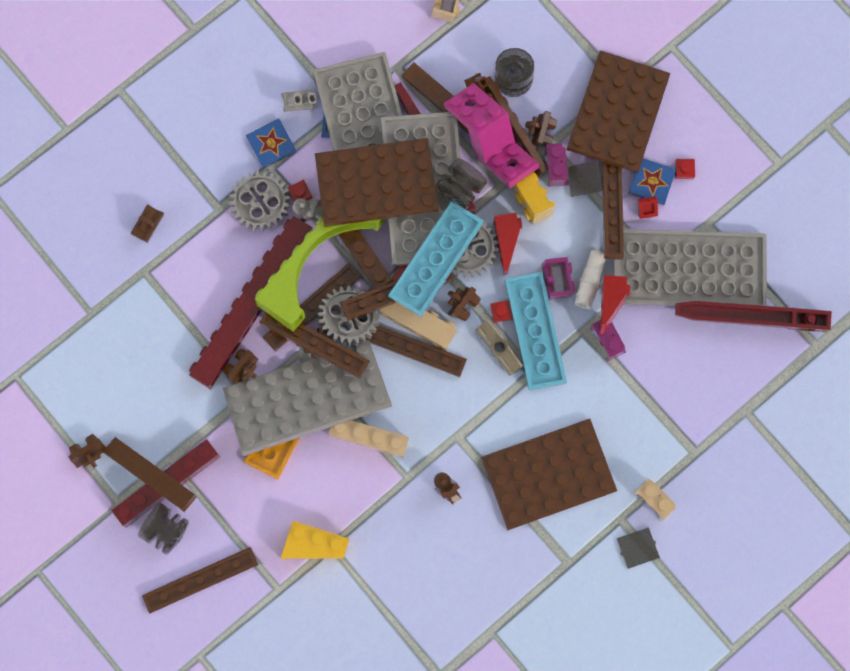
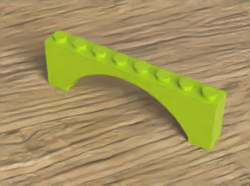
[255,217,387,332]

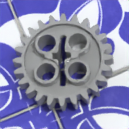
[229,171,291,232]
[452,222,499,278]
[317,286,380,347]

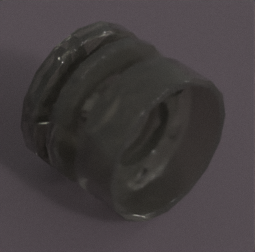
[495,48,534,97]
[436,158,487,209]
[138,502,189,555]

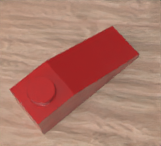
[493,212,522,275]
[600,275,630,334]

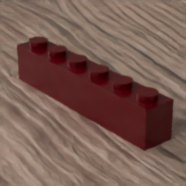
[111,439,220,528]

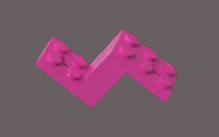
[444,83,539,188]

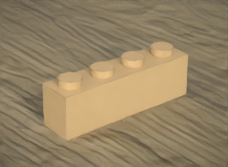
[379,303,457,351]
[328,420,409,458]

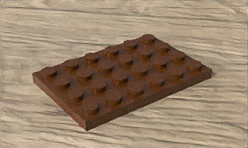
[566,50,670,173]
[314,138,439,227]
[481,418,617,531]

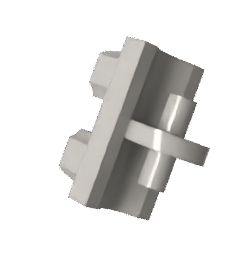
[281,90,317,112]
[292,198,323,222]

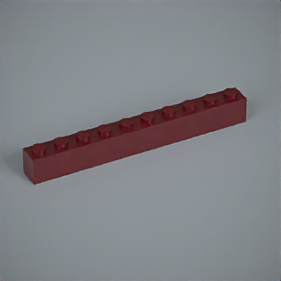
[189,215,313,390]

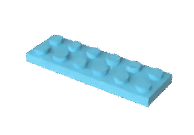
[388,201,484,317]
[505,272,567,391]

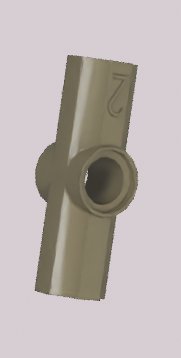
[476,320,523,376]

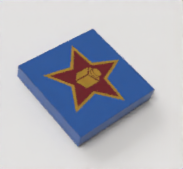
[246,119,297,169]
[628,158,676,205]

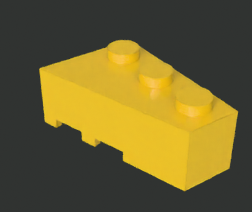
[511,172,555,224]
[280,521,350,560]

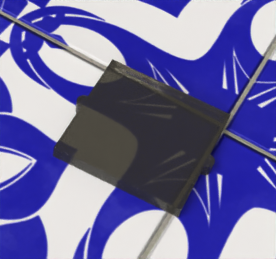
[567,160,603,197]
[616,527,660,569]

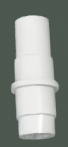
[574,250,606,309]

